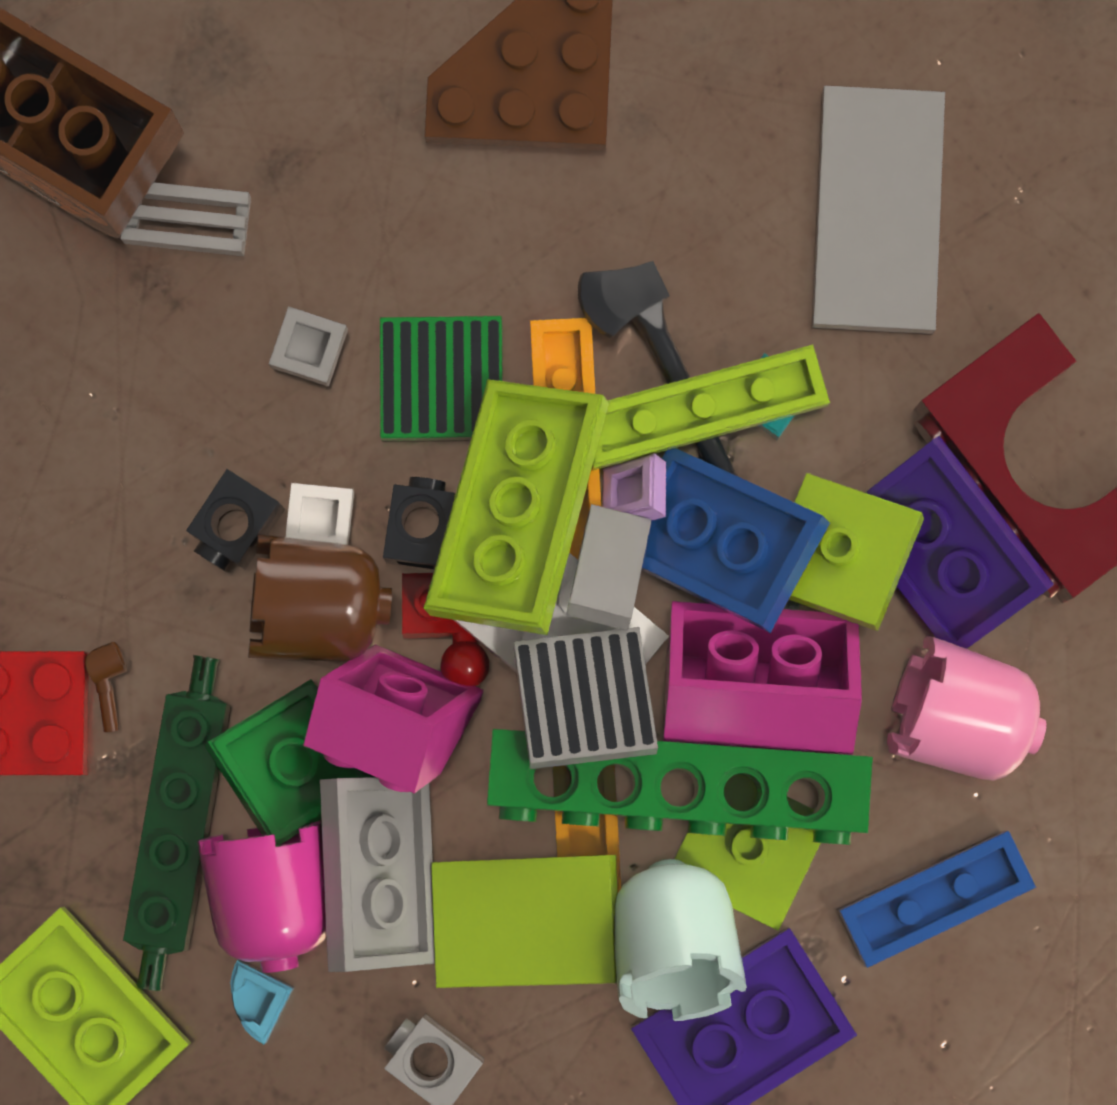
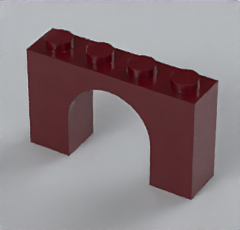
[914,313,1117,603]

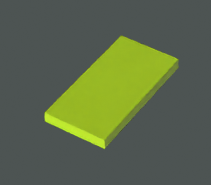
[424,379,609,635]

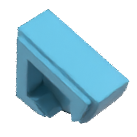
[230,960,294,1045]

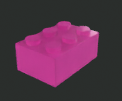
[663,601,862,755]

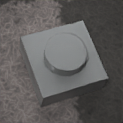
[269,306,348,387]

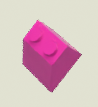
[304,644,484,794]

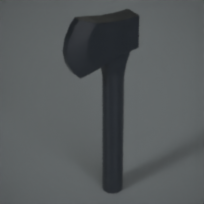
[578,261,735,474]

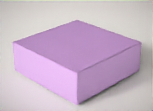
[602,453,666,521]

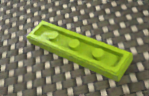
[592,345,830,471]

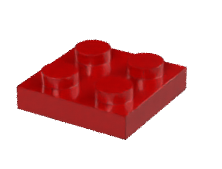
[0,651,89,776]

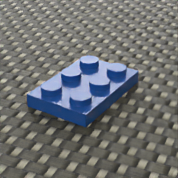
[641,448,830,633]

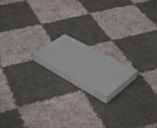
[812,86,945,334]

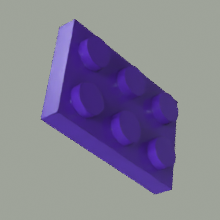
[865,436,1054,649]
[630,927,857,1105]

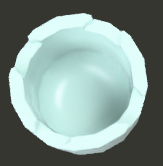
[615,859,747,1021]

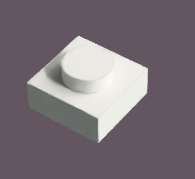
[285,483,354,545]

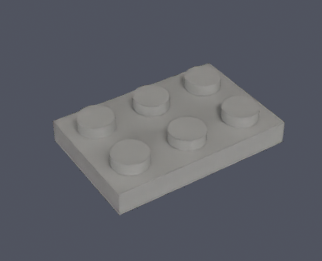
[320,777,435,972]

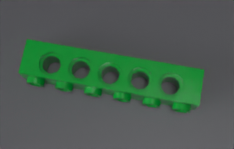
[487,729,873,845]

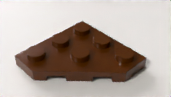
[425,0,613,150]

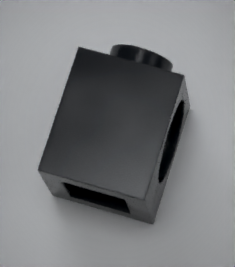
[186,469,285,571]
[383,477,456,570]

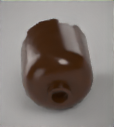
[248,534,392,661]

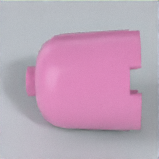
[887,636,1046,781]

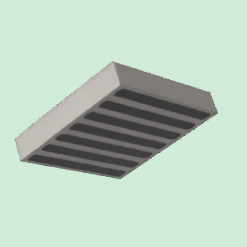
[513,627,658,769]

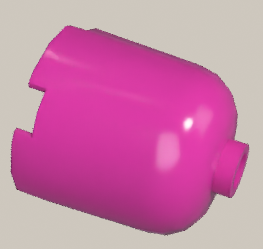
[198,821,327,973]

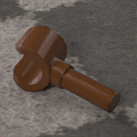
[85,642,127,732]

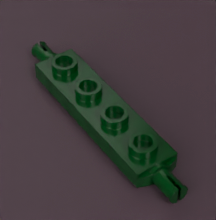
[123,655,231,991]

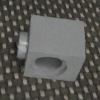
[384,1013,485,1105]

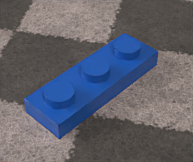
[838,831,1036,968]

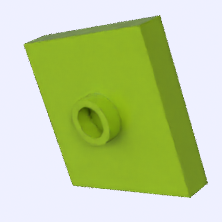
[789,473,924,631]
[674,774,821,931]

